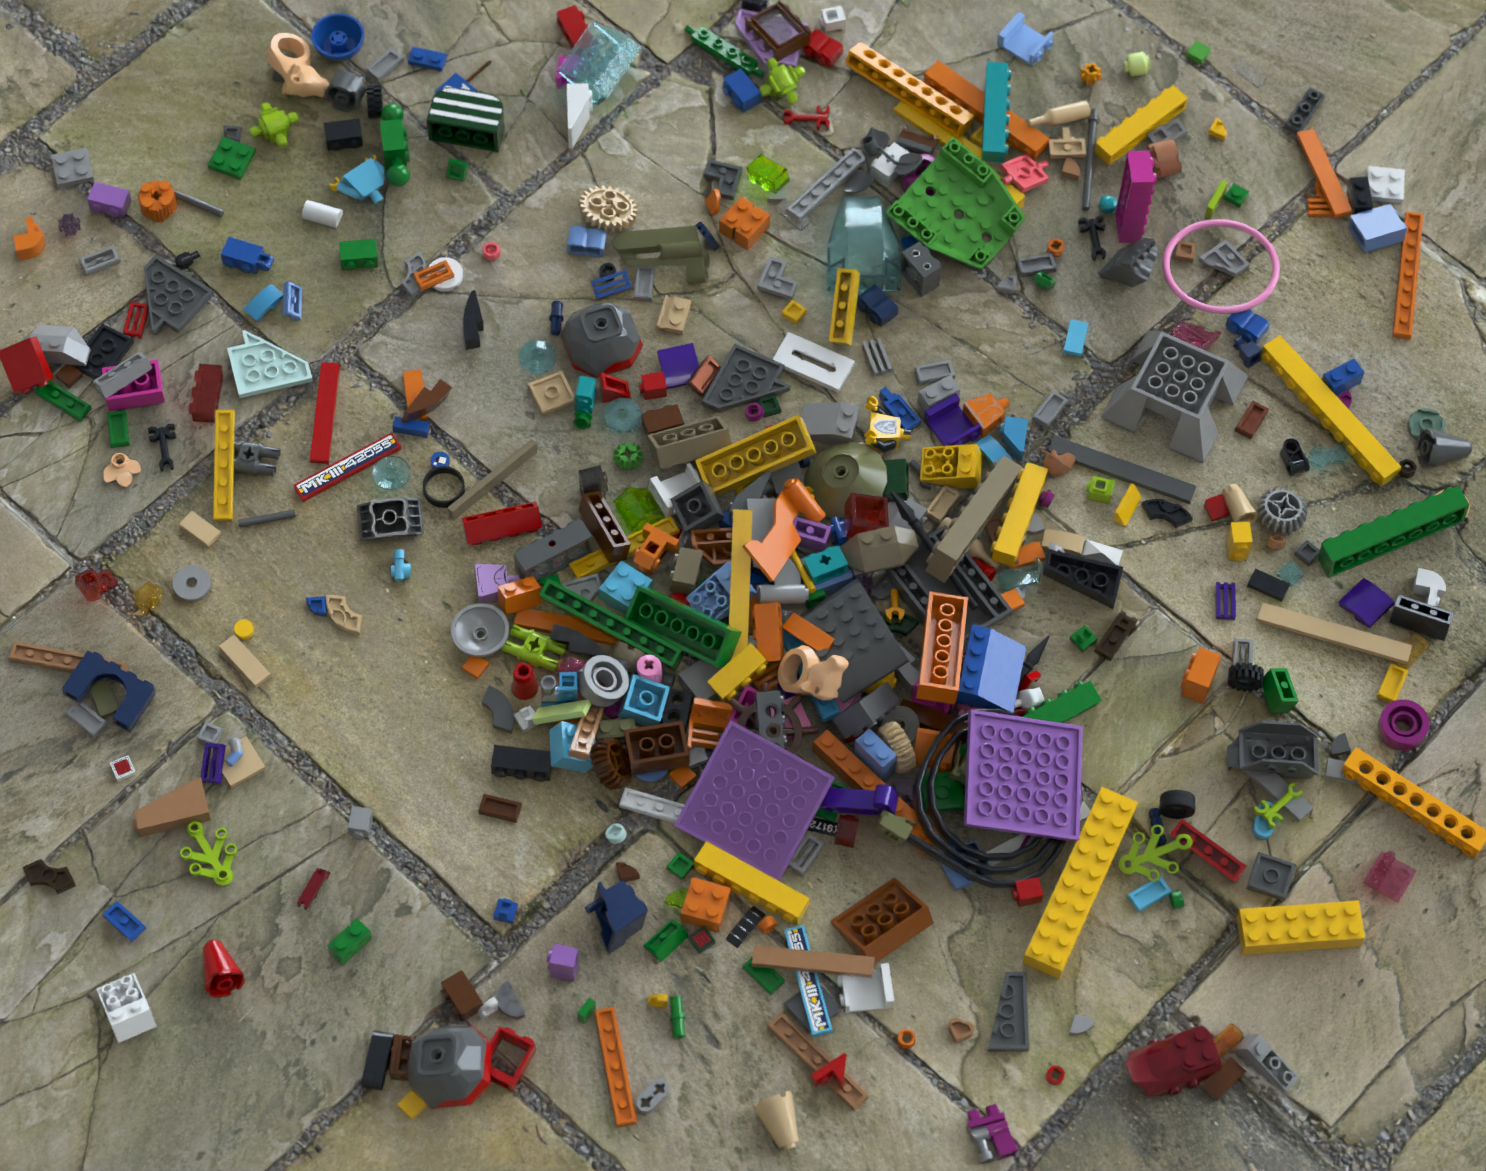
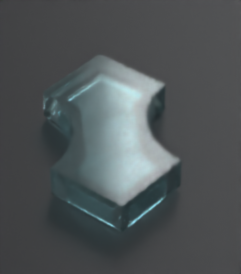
[1307,442,1354,471]

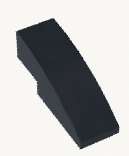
[463,290,484,350]
[551,624,609,656]

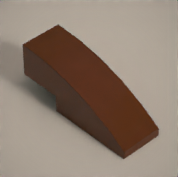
[401,379,452,423]

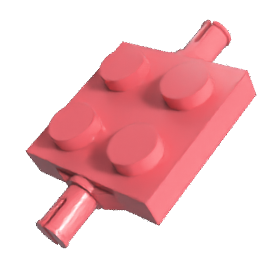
[999,154,1049,193]

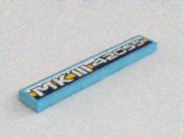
[784,925,833,1037]

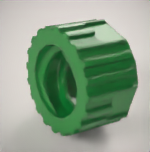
[1169,890,1184,909]

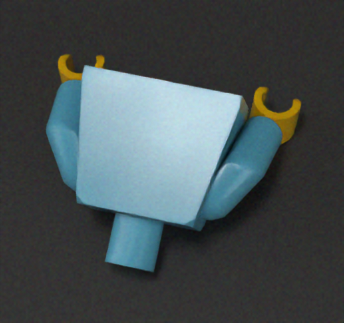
[329,155,385,205]

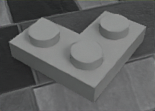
[757,256,798,300]

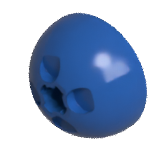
[311,13,364,62]

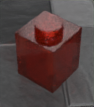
[834,814,859,848]

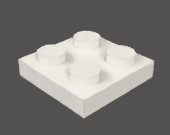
[1367,166,1405,204]

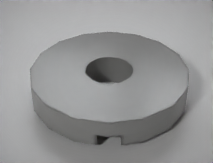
[173,565,211,603]

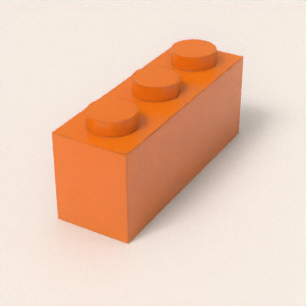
[752,602,784,663]

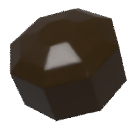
[1399,459,1417,479]

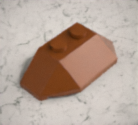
[691,527,732,566]

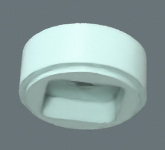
[605,824,627,844]

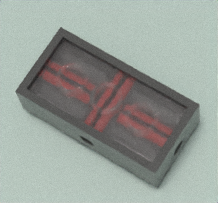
[514,519,593,582]

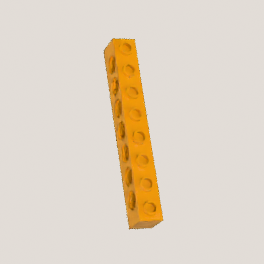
[845,42,975,138]
[1341,747,1486,858]

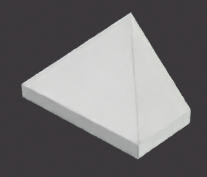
[1081,540,1123,565]

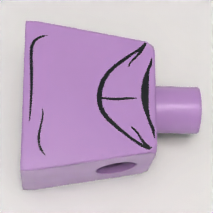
[475,564,519,604]

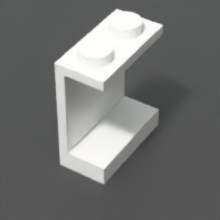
[648,463,701,517]
[837,963,894,1013]

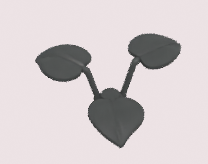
[843,127,923,193]

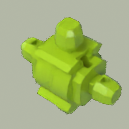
[759,58,805,105]
[249,102,299,148]

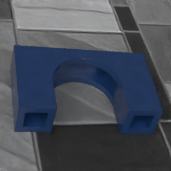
[62,650,156,733]

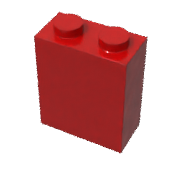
[0,336,54,394]

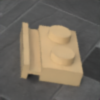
[657,295,691,335]

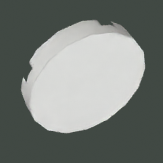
[427,257,463,292]

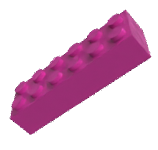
[1115,150,1156,243]

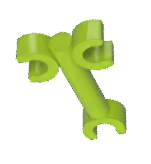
[1253,783,1303,829]

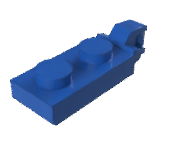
[879,387,921,430]

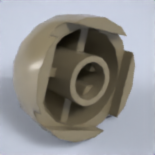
[611,641,647,675]

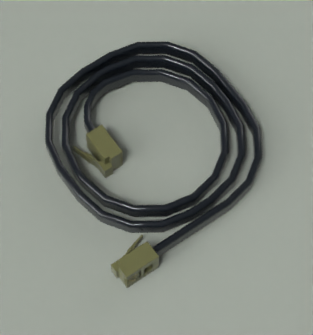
[873,709,1083,888]

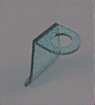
[997,557,1042,592]

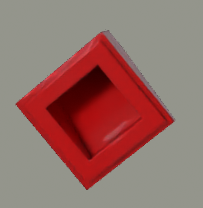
[1204,494,1229,521]

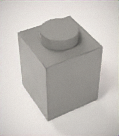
[348,806,373,839]

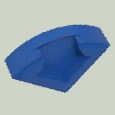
[306,596,327,616]

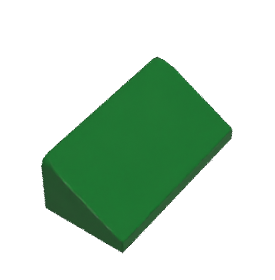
[643,919,688,962]

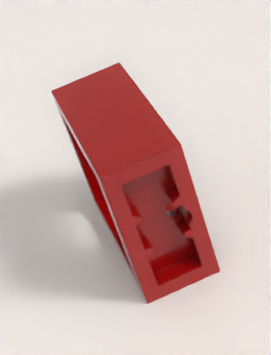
[490,1026,536,1092]

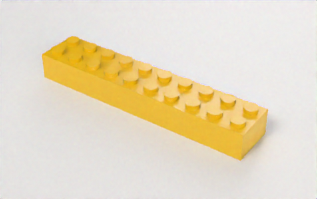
[1023,787,1138,979]

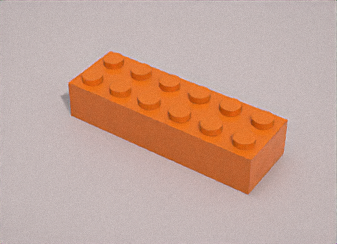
[916,591,968,704]

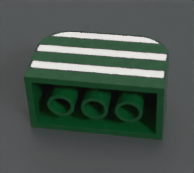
[426,87,505,153]

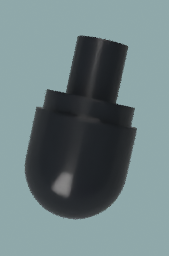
[175,250,200,269]

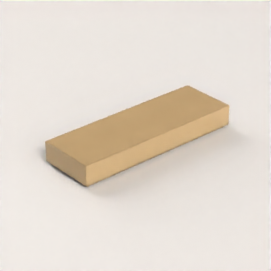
[219,635,271,688]

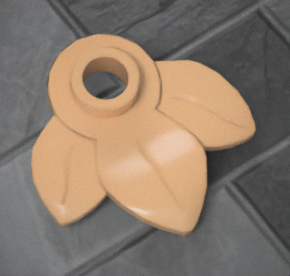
[103,453,141,487]

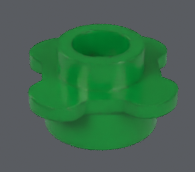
[573,410,592,429]

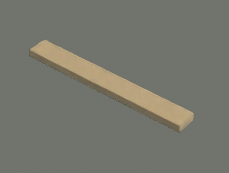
[1257,603,1413,665]

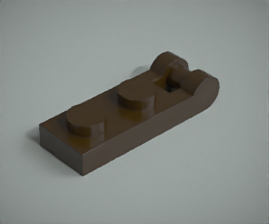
[1094,610,1138,661]

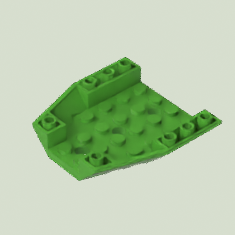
[885,137,1026,270]

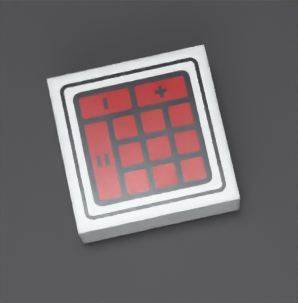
[110,756,136,782]

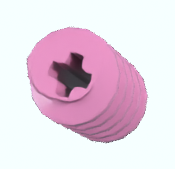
[637,655,663,684]

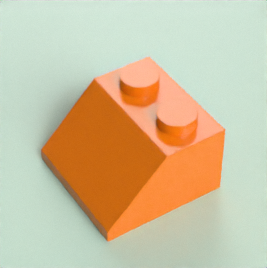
[914,728,956,772]

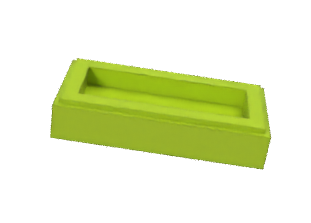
[1205,180,1228,219]

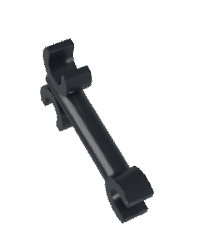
[1078,216,1106,260]
[148,424,176,471]

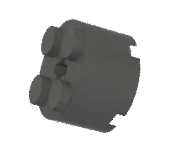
[325,69,366,112]

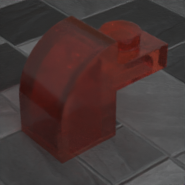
[75,568,118,601]

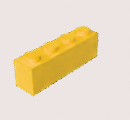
[829,268,860,346]

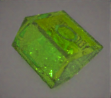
[613,487,666,532]

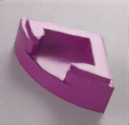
[1337,390,1352,409]

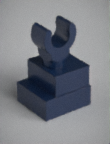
[1233,336,1262,369]

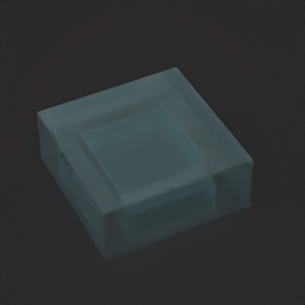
[1277,561,1305,587]

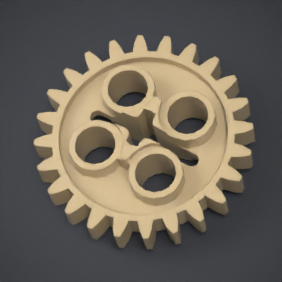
[578,185,638,232]

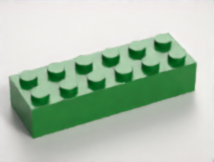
[624,585,742,667]

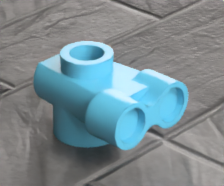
[391,549,411,582]

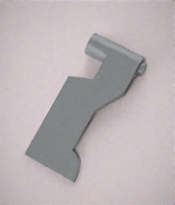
[746,498,809,604]

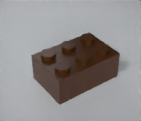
[624,721,689,775]

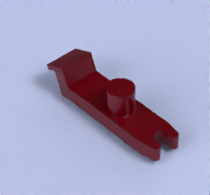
[297,868,331,910]

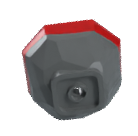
[561,303,643,378]
[407,1026,492,1109]

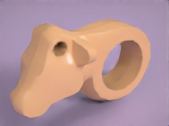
[266,33,329,98]
[778,645,848,701]

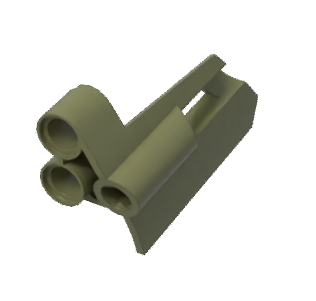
[611,226,710,284]

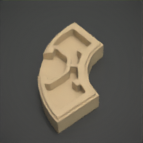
[326,595,362,635]

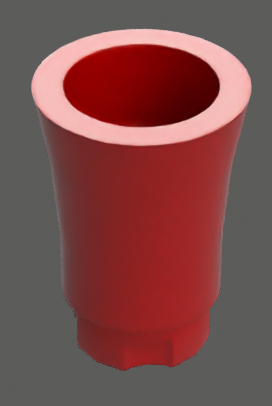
[511,662,538,700]

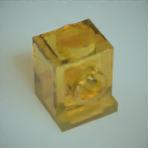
[132,581,164,616]

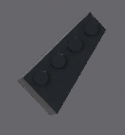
[1043,549,1123,609]

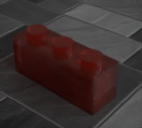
[189,364,224,423]

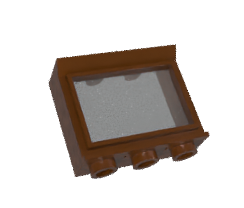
[744,0,811,62]

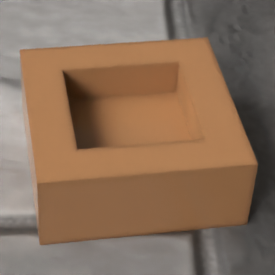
[1175,241,1196,262]

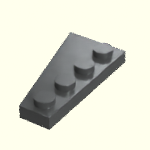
[988,972,1029,1052]

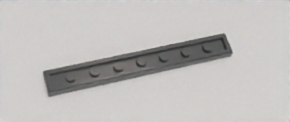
[1048,436,1196,504]

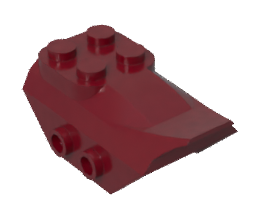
[1124,1025,1222,1097]

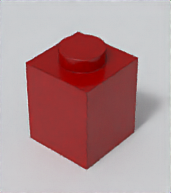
[638,371,667,400]
[1011,877,1043,907]

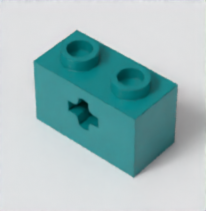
[803,545,848,586]

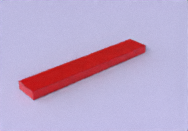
[310,362,340,464]

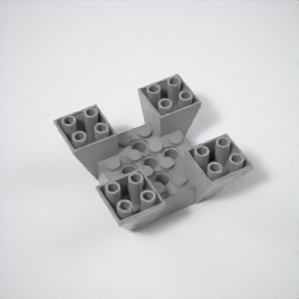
[1101,331,1248,463]

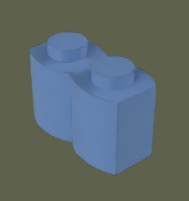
[567,225,607,257]

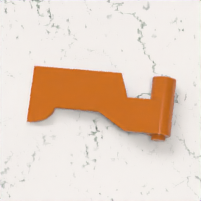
[743,478,826,582]

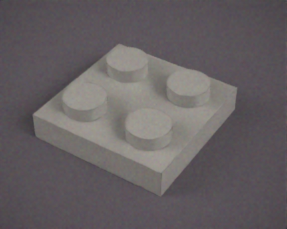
[51,147,94,188]

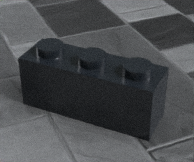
[1389,595,1454,641]
[491,745,552,782]

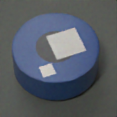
[431,452,450,468]

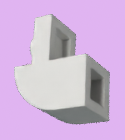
[1412,568,1446,607]

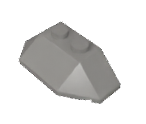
[20,325,91,366]

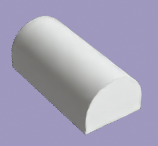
[302,200,343,228]

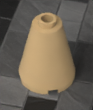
[753,1091,799,1151]

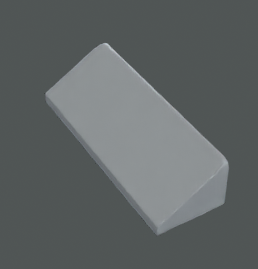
[93,352,152,398]

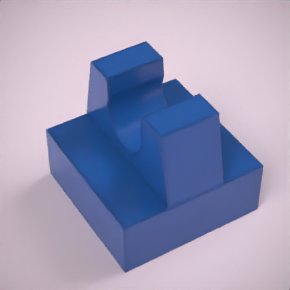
[493,898,518,924]

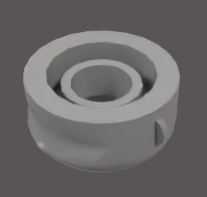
[577,655,629,707]

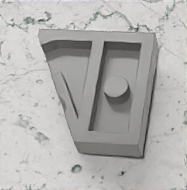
[1199,240,1250,277]

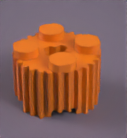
[138,180,177,223]

